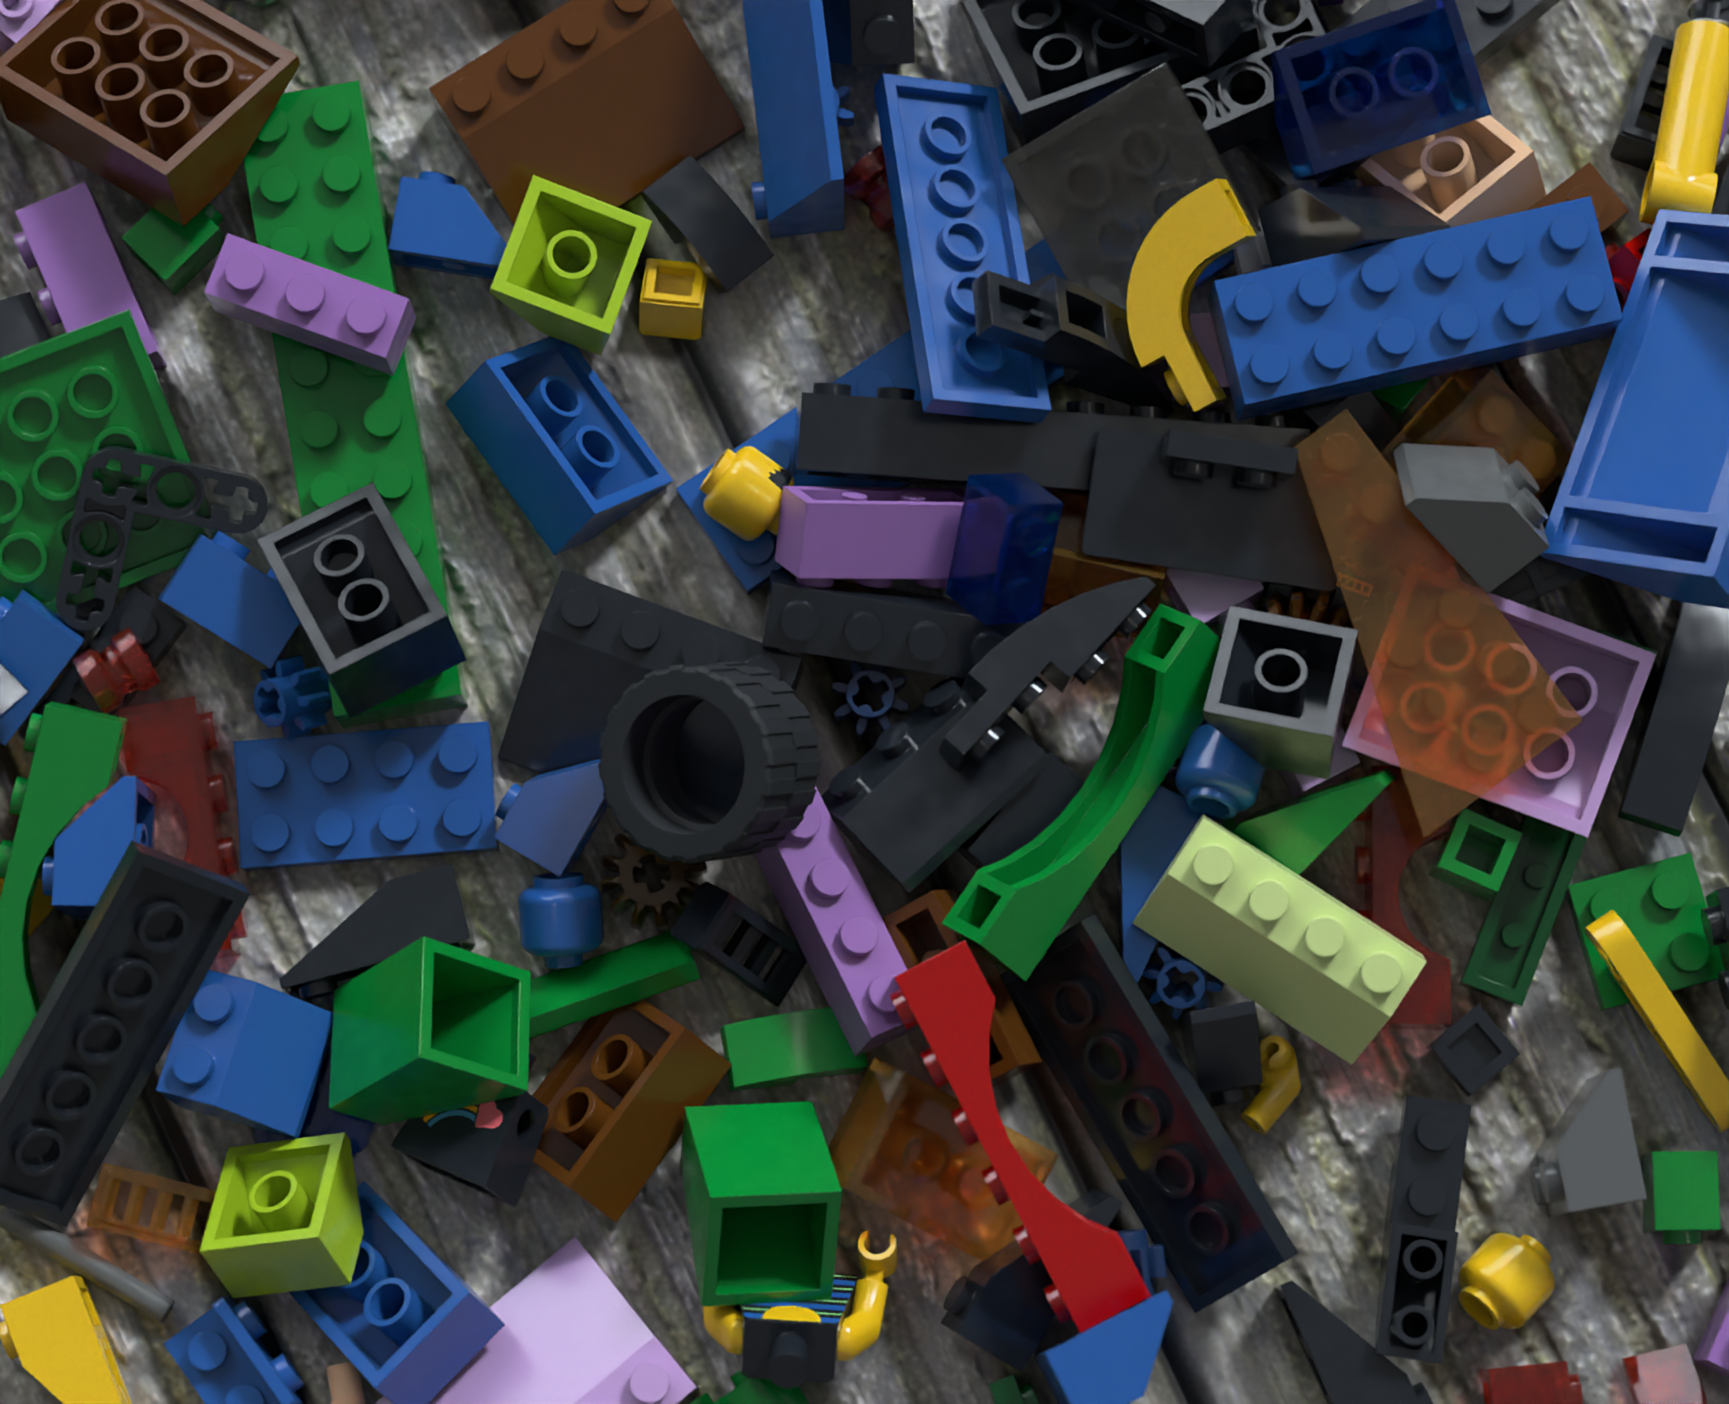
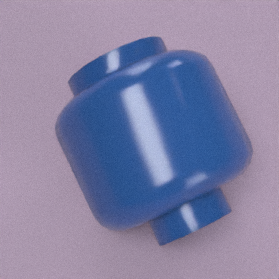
[1176,724,1266,819]
[518,872,604,968]

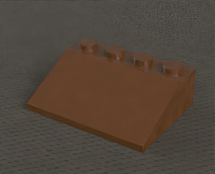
[0,0,300,226]
[429,0,745,227]

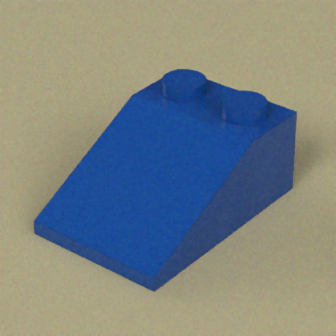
[288,1181,505,1404]

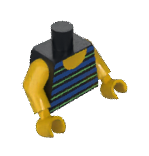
[703,1230,898,1389]

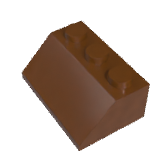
[532,999,732,1223]

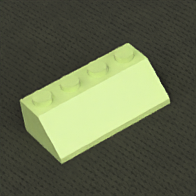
[1132,814,1427,1065]

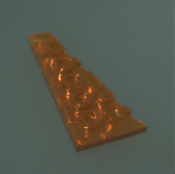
[1294,409,1583,839]

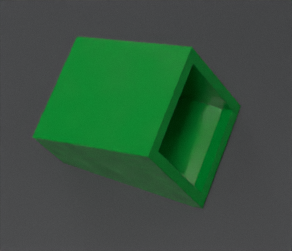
[329,936,531,1125]
[680,1101,842,1306]

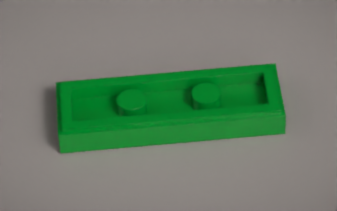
[529,930,700,1039]

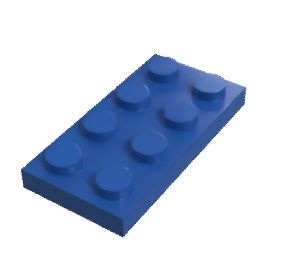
[233,721,499,871]

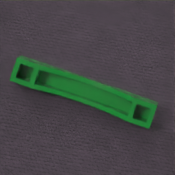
[941,604,1221,981]
[0,701,128,1079]

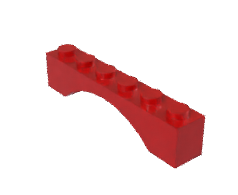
[889,940,1151,1333]

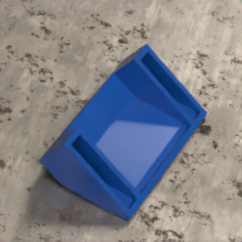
[741,0,844,238]
[1540,209,1729,609]

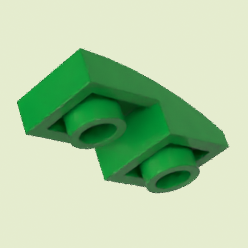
[720,1007,868,1091]

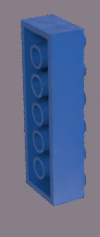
[1208,196,1623,421]

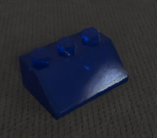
[1271,0,1492,180]

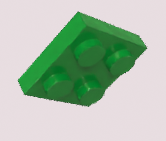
[1565,852,1725,1011]

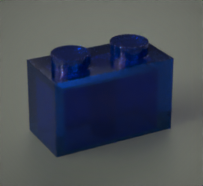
[945,473,1063,625]

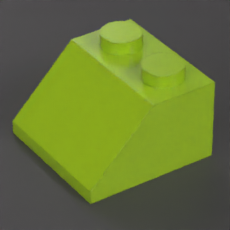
[489,175,652,355]
[200,1132,364,1298]

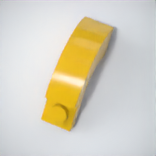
[1126,178,1256,412]

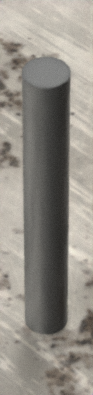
[0,1207,175,1323]

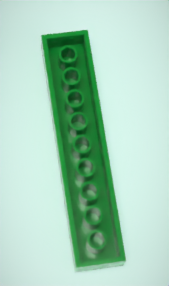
[243,80,468,728]

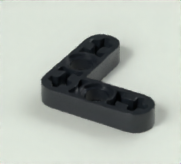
[56,446,267,631]

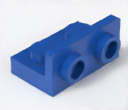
[163,1296,305,1404]

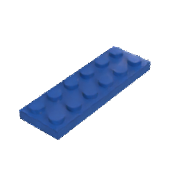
[873,73,1051,423]

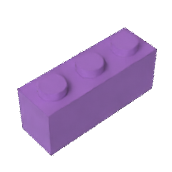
[13,182,167,371]
[204,233,416,376]
[775,486,984,588]

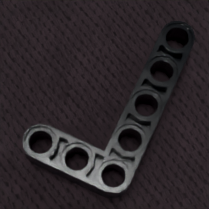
[1159,0,1342,162]

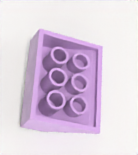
[1342,564,1656,838]
[375,1237,699,1404]

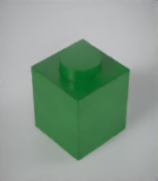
[121,203,225,296]
[1428,807,1523,901]
[1641,1151,1721,1245]

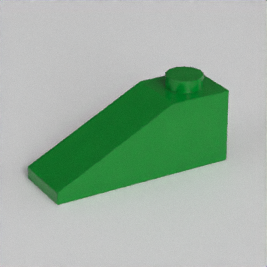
[1222,768,1396,875]

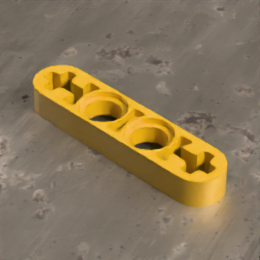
[1584,910,1729,1133]

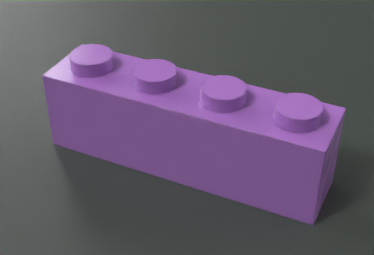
[754,786,918,1057]

